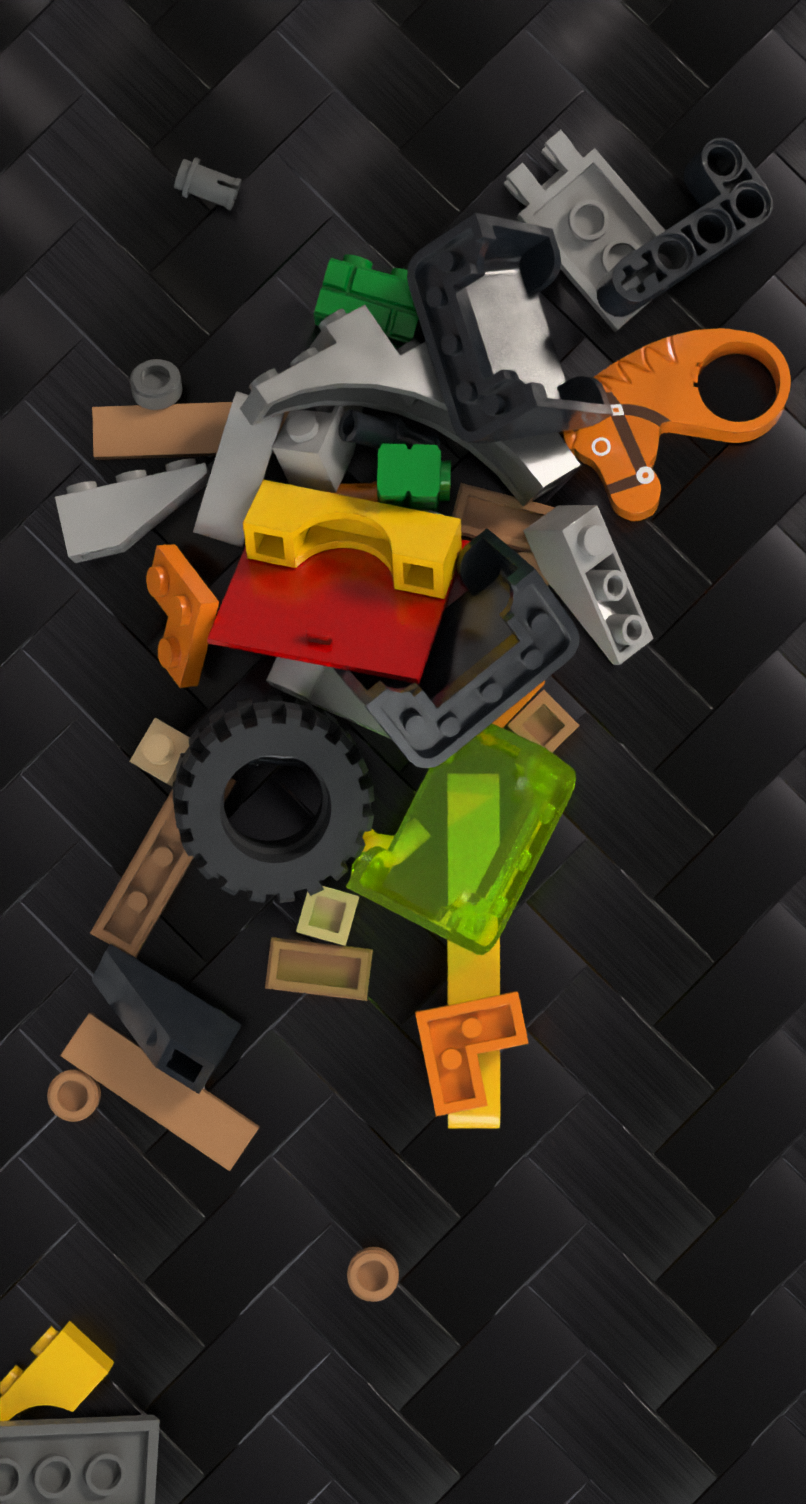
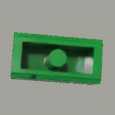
[314,254,420,349]
[377,444,451,512]

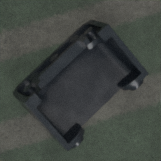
[407,213,613,444]
[333,528,579,768]

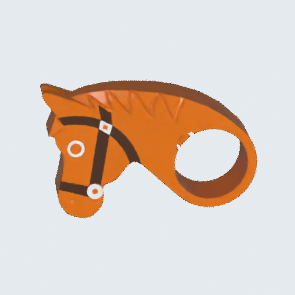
[559,328,791,521]

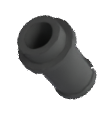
[174,157,242,211]

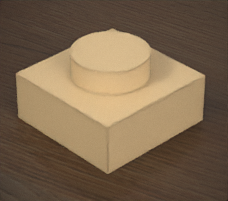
[129,718,190,787]
[296,886,360,946]

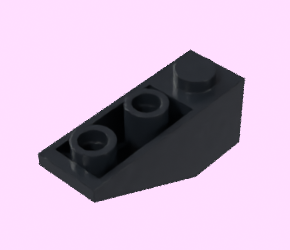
[92,944,242,1094]

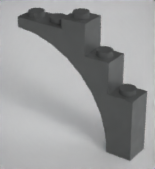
[240,305,580,506]

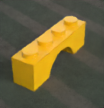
[243,480,462,599]
[0,1321,114,1421]

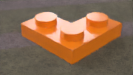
[146,544,219,688]
[415,991,529,1116]

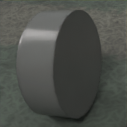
[130,359,182,410]

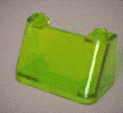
[346,723,576,955]

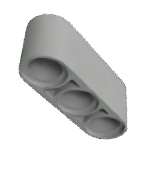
[193,392,284,548]

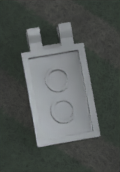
[503,129,673,332]

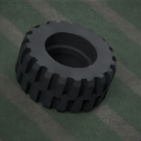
[173,695,375,903]

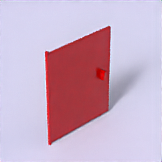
[207,539,470,684]

